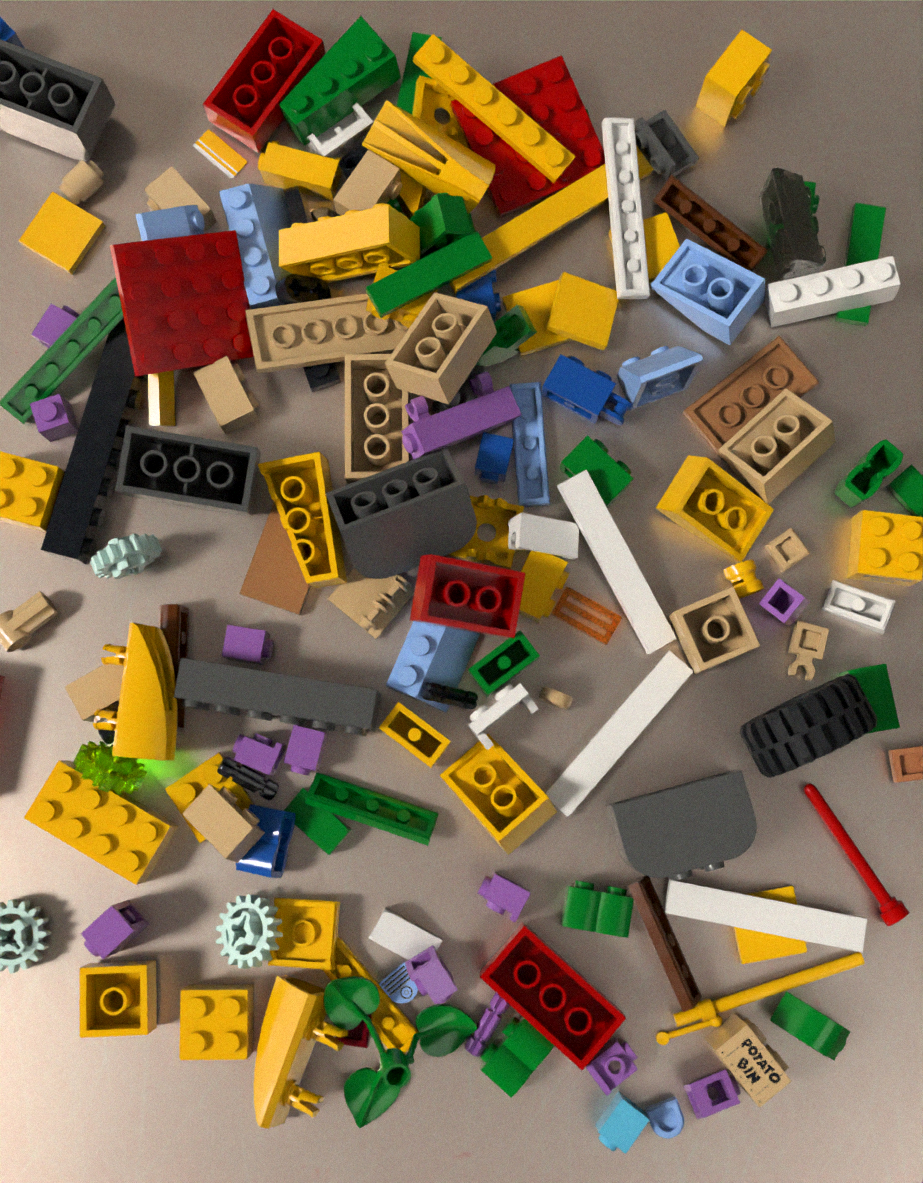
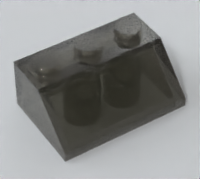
[759,167,826,281]

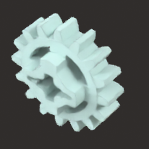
[90,534,162,579]
[216,894,283,969]
[0,899,51,973]

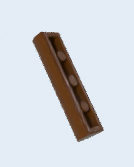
[653,175,769,272]
[158,604,189,735]

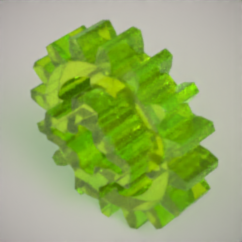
[73,741,147,795]

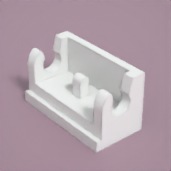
[308,103,374,159]
[508,513,579,560]

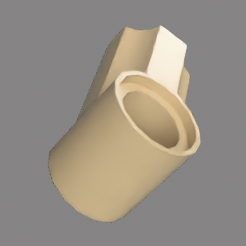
[0,591,59,652]

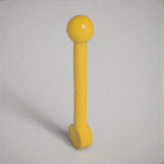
[656,1014,723,1045]

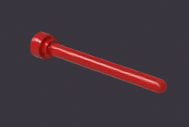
[804,783,909,926]

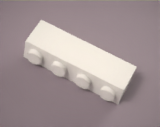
[764,256,901,327]

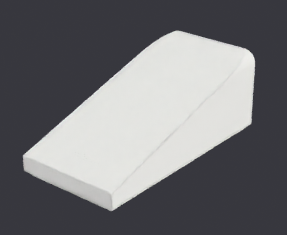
[822,580,895,635]
[369,907,443,960]

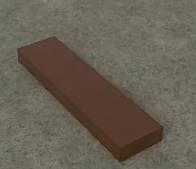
[628,875,702,1012]

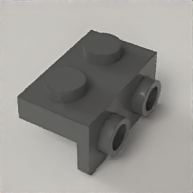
[635,110,699,181]

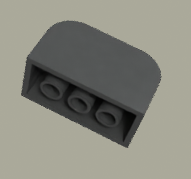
[0,39,115,161]
[115,425,261,516]
[326,447,477,579]
[606,770,757,880]

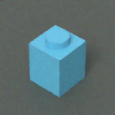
[595,1091,650,1154]

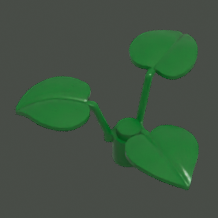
[324,976,477,1128]

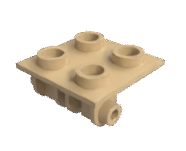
[328,567,415,639]

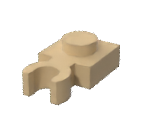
[788,621,829,681]

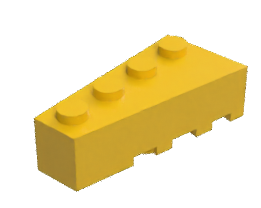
[258,452,347,588]

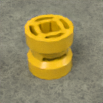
[723,559,765,599]

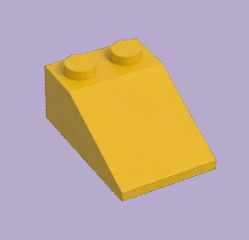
[656,455,774,562]
[440,733,557,855]

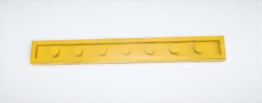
[449,145,654,293]

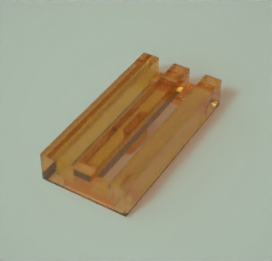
[551,586,622,646]

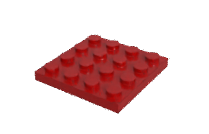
[450,55,605,217]
[110,230,254,376]

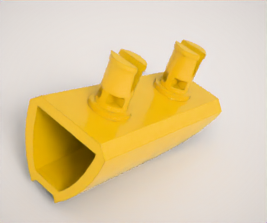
[362,100,496,214]
[93,622,177,761]
[254,975,348,1129]

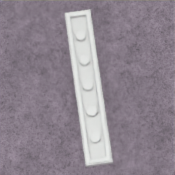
[602,118,650,299]
[557,470,677,654]
[545,650,694,817]
[664,879,868,953]

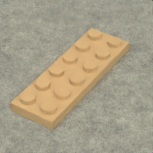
[246,293,409,374]

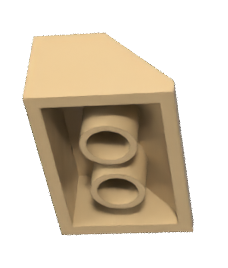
[718,389,836,504]

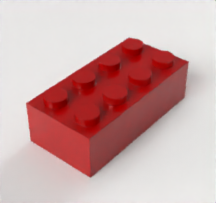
[203,9,326,153]
[480,922,626,1071]

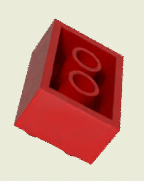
[410,554,526,638]

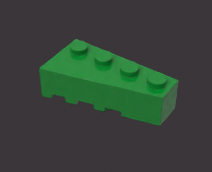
[279,16,401,146]

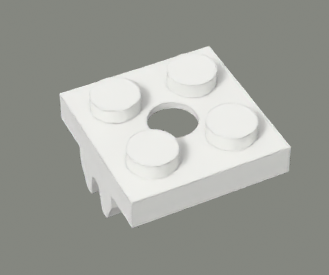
[468,683,539,750]

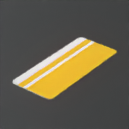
[193,130,247,178]

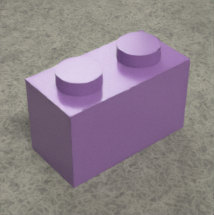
[81,900,149,959]

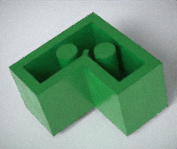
[409,193,475,259]

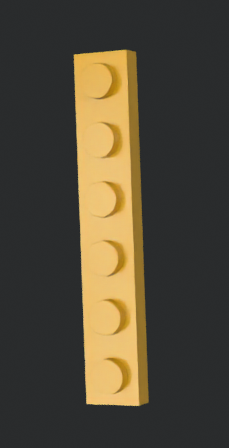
[413,34,575,183]

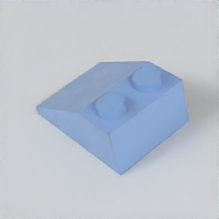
[651,238,766,345]
[617,346,703,410]

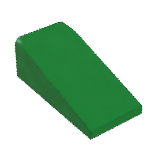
[283,787,352,855]

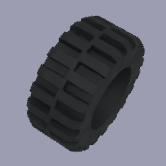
[740,674,877,778]

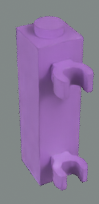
[401,371,522,459]

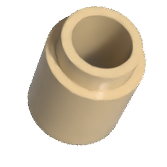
[58,160,104,206]

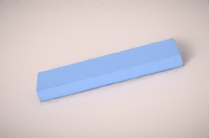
[509,382,550,507]

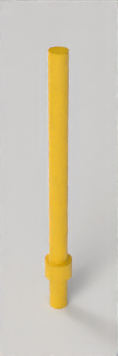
[673,952,865,1027]

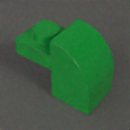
[476,305,537,366]
[770,991,851,1060]

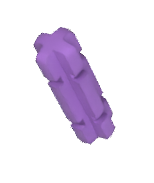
[465,993,510,1057]

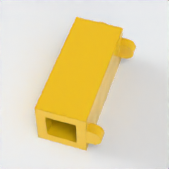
[258,140,342,201]

